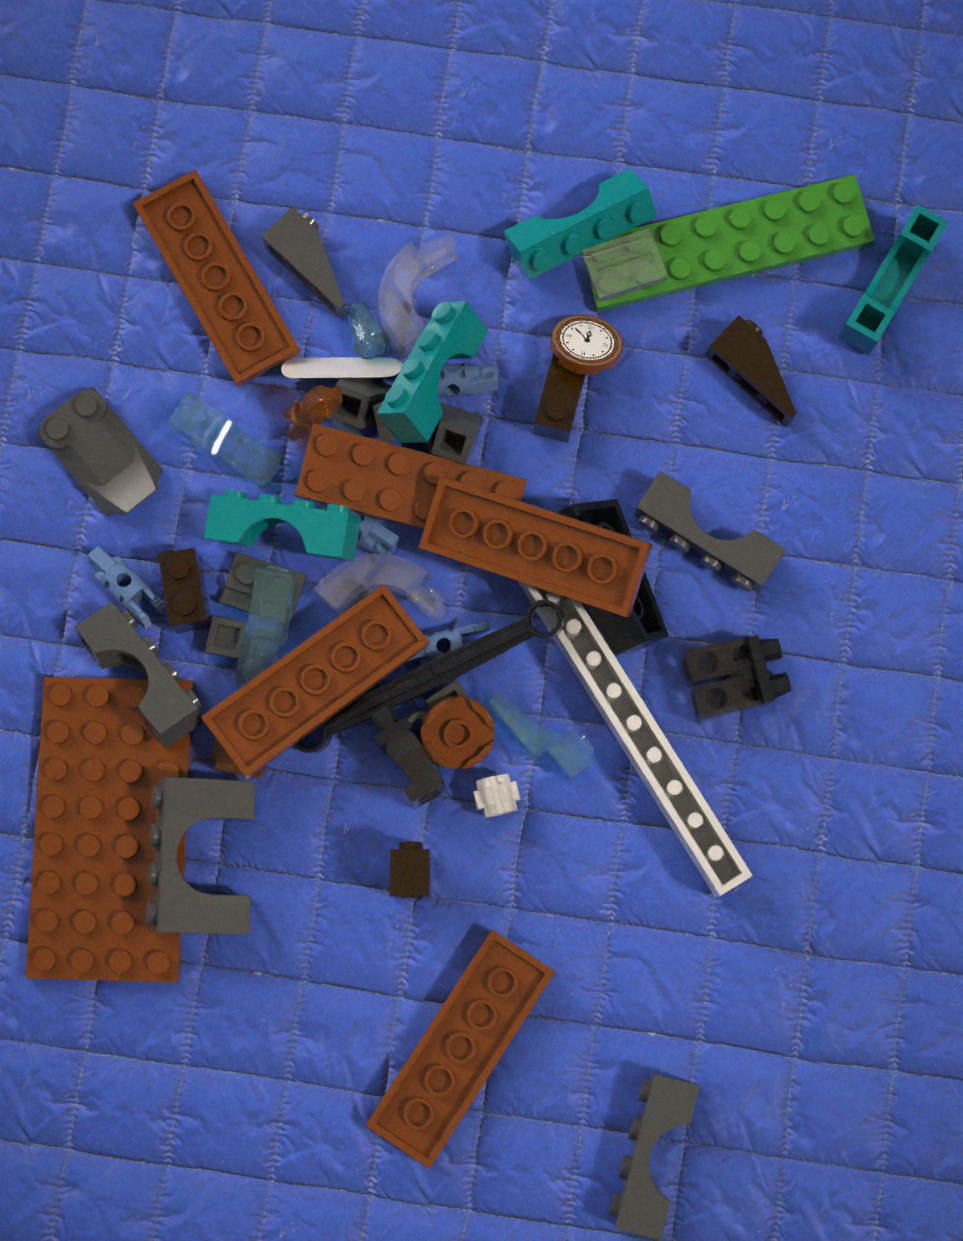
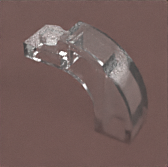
[378,234,458,361]
[313,554,447,624]

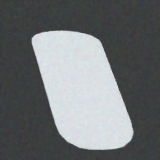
[281,357,402,378]

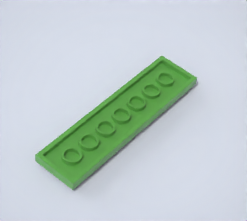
[581,174,875,313]

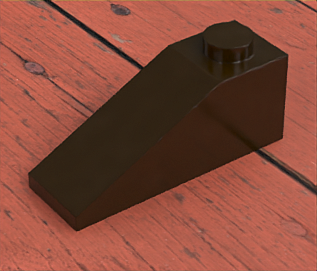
[706,315,796,427]
[533,354,586,443]

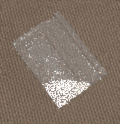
[581,228,668,303]

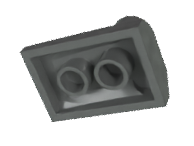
[36,387,163,517]

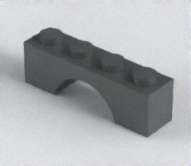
[327,378,484,465]
[634,471,786,593]
[74,602,202,749]
[608,1072,700,1241]

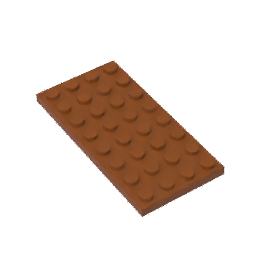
[26,677,195,982]

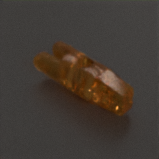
[283,385,343,442]

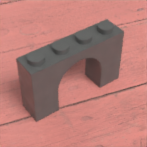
[145,777,256,935]

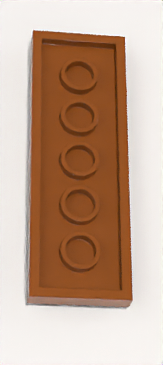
[133,169,301,388]
[294,423,527,530]
[418,476,653,617]
[201,584,429,780]
[365,930,556,1169]

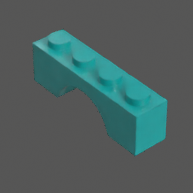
[503,168,657,280]
[838,204,949,355]
[376,301,488,443]
[204,490,361,562]

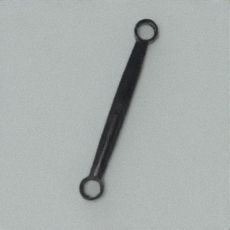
[294,600,565,753]

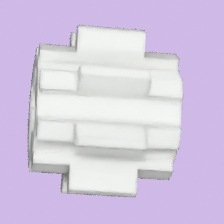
[473,774,520,818]

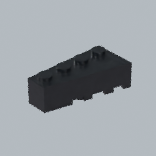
[556,499,669,656]

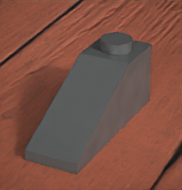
[262,207,347,320]

